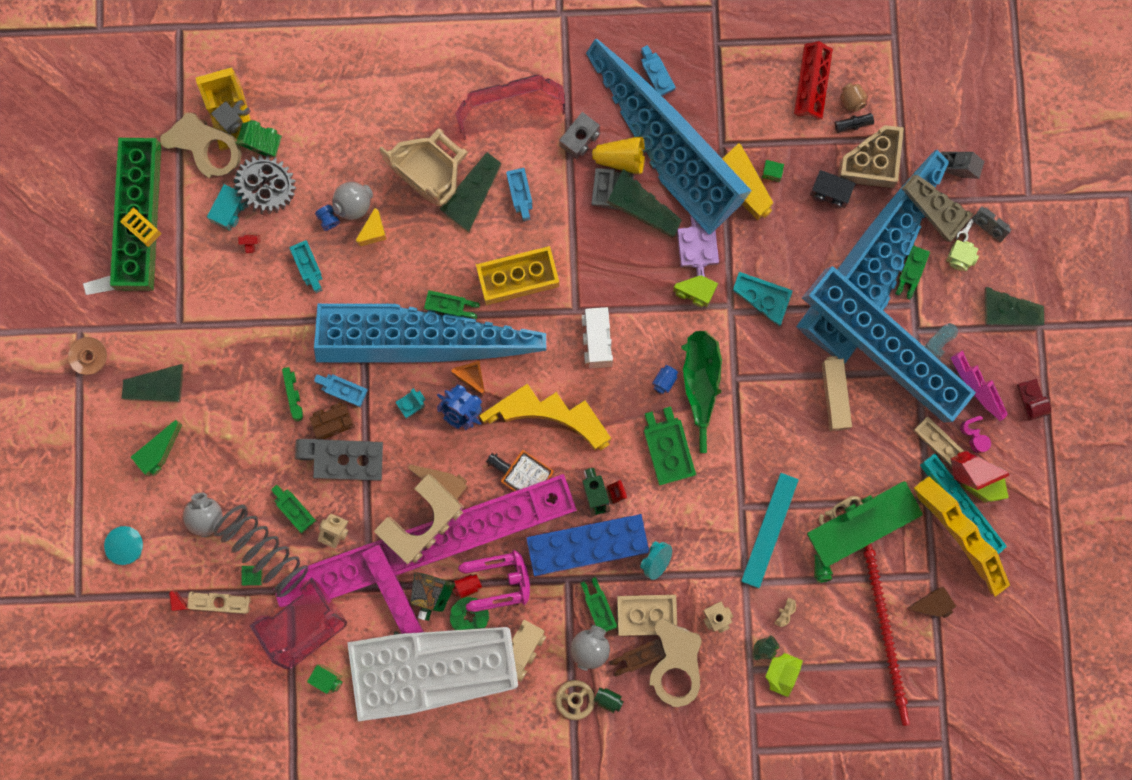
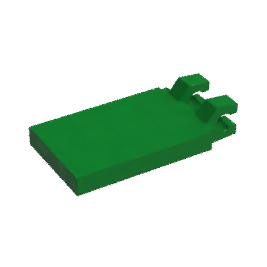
[643,406,696,486]

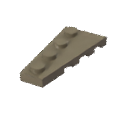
[902,175,973,242]

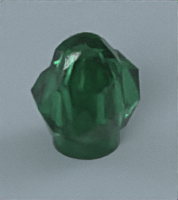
[752,635,780,660]

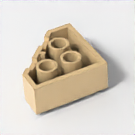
[838,125,904,188]
[512,620,546,682]

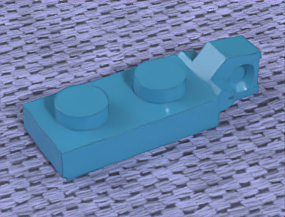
[641,45,676,96]
[506,168,533,222]
[314,374,368,408]

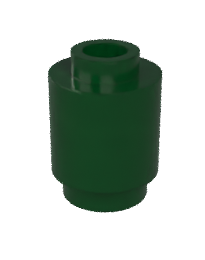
[593,687,624,714]

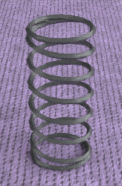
[214,504,308,597]

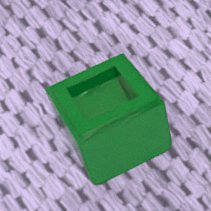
[762,160,784,182]

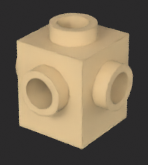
[318,513,349,548]
[703,601,733,633]

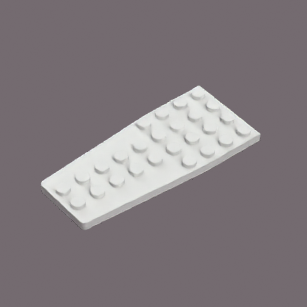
[347,627,518,721]

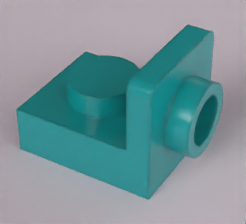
[395,388,426,419]

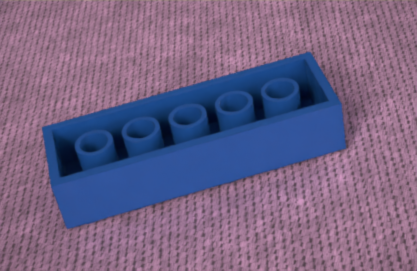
[526,514,649,577]

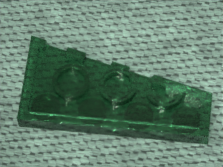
[440,152,502,233]
[606,169,682,238]

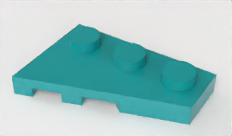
[732,272,793,327]

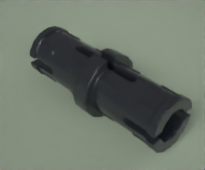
[835,113,874,133]

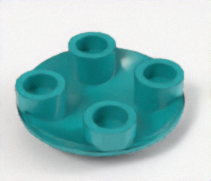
[104,526,143,565]

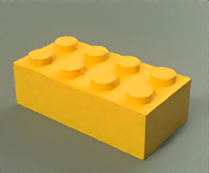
[476,246,560,305]

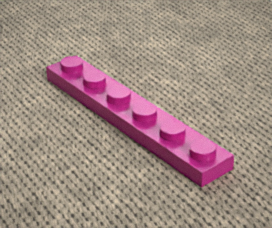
[362,544,424,634]

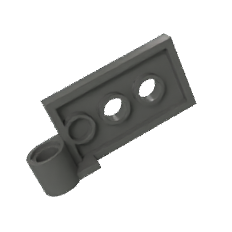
[295,439,383,481]

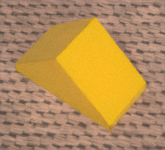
[356,208,387,247]

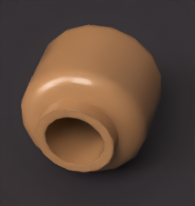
[840,83,868,112]

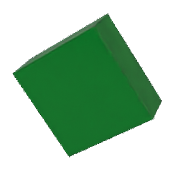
[241,566,263,586]

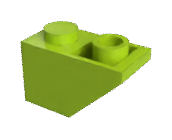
[673,275,718,307]
[961,478,1009,503]

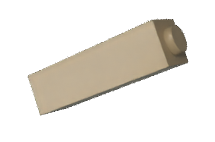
[822,356,852,431]

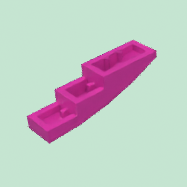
[951,350,1008,421]

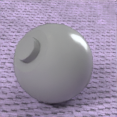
[332,182,373,220]
[183,493,223,537]
[571,625,610,671]

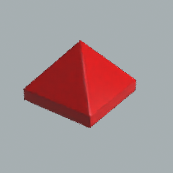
[607,480,627,504]

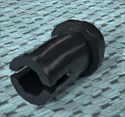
[486,453,511,475]

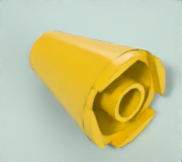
[592,137,645,174]

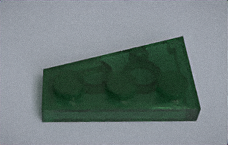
[984,287,1045,326]
[121,364,184,403]

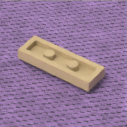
[913,416,964,468]

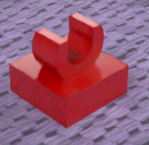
[238,234,261,254]

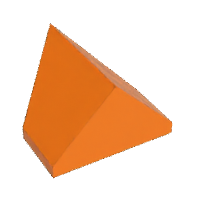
[451,361,485,396]

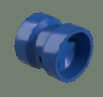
[315,205,340,231]

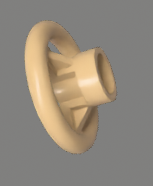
[556,680,595,720]

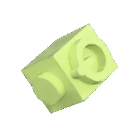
[946,240,979,271]

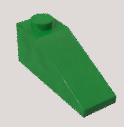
[130,420,182,477]

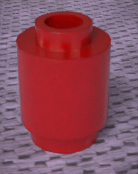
[453,574,482,599]

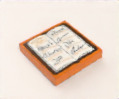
[501,450,554,491]

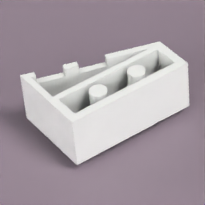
[582,307,613,369]

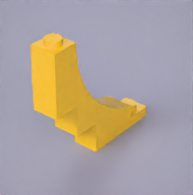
[479,384,611,451]
[914,477,1010,597]

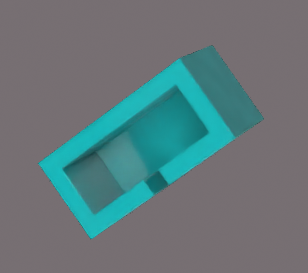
[207,184,247,231]

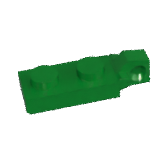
[271,485,317,534]

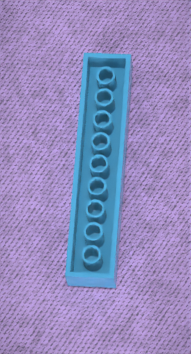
[802,266,976,423]

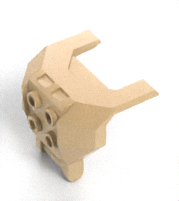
[380,128,468,206]

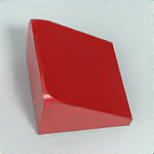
[169,591,190,612]

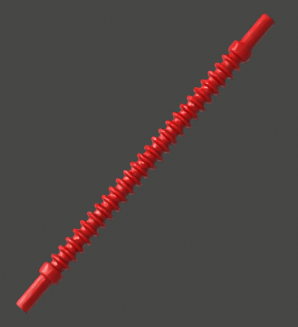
[863,544,910,726]

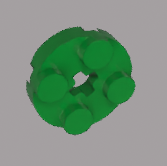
[450,597,489,630]

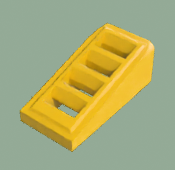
[120,208,162,247]

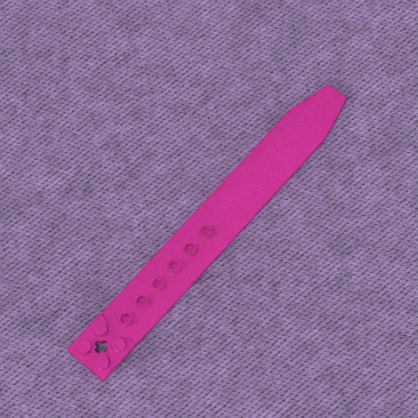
[273,474,577,607]

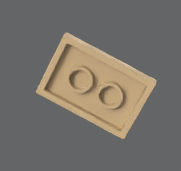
[617,595,677,636]

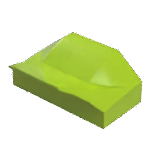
[765,653,803,697]

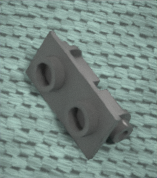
[971,206,1012,243]

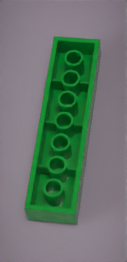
[110,137,161,291]

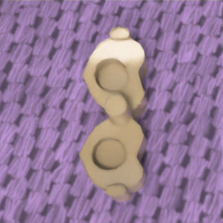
[774,598,796,627]

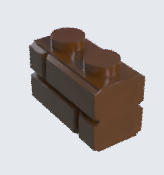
[309,403,355,440]

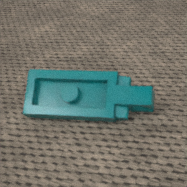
[289,240,323,293]

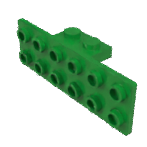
[807,481,923,567]

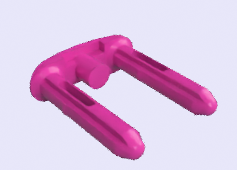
[458,550,530,612]

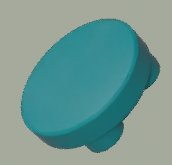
[640,541,672,580]

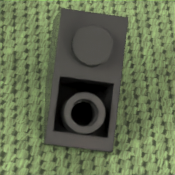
[941,152,985,179]

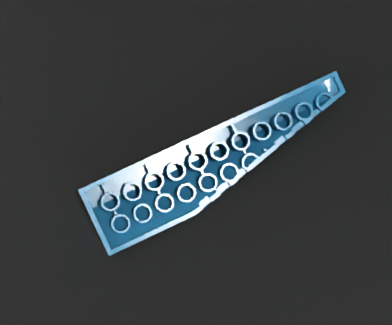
[796,150,949,364]

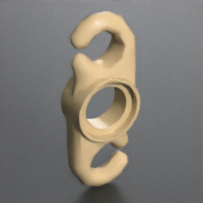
[819,496,862,525]

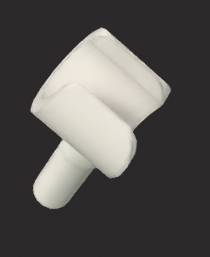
[956,219,974,242]

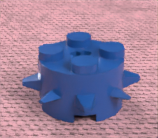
[437,385,482,430]

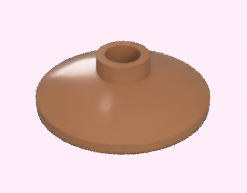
[68,337,107,375]

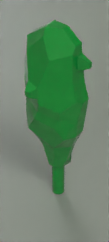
[681,331,722,453]

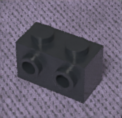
[810,170,855,209]

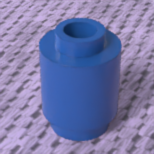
[652,365,678,395]

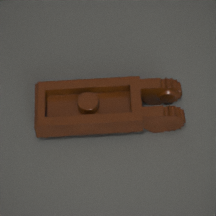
[609,638,666,677]

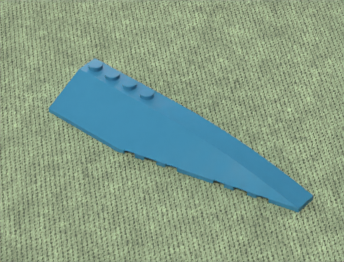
[586,39,752,235]
[314,303,546,362]

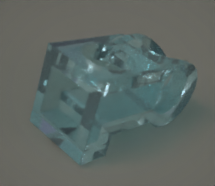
[924,323,958,359]

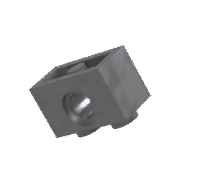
[559,112,600,159]

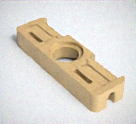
[187,592,251,614]

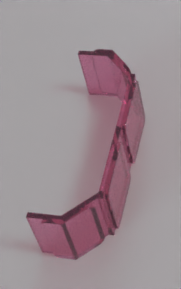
[455,74,565,140]

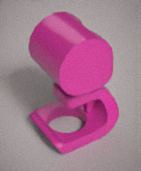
[960,416,991,453]

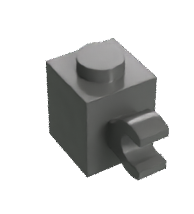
[211,100,251,135]

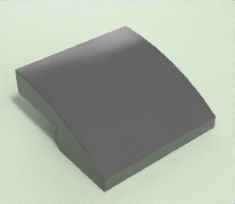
[592,168,635,211]

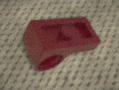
[1017,379,1051,421]

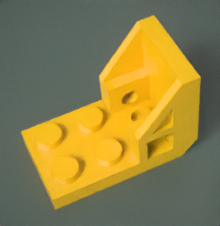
[195,67,251,151]

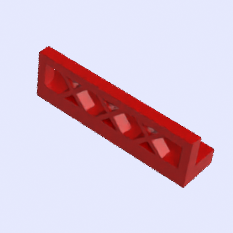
[794,41,833,120]

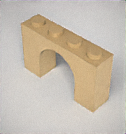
[374,474,464,564]

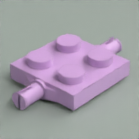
[677,216,719,277]

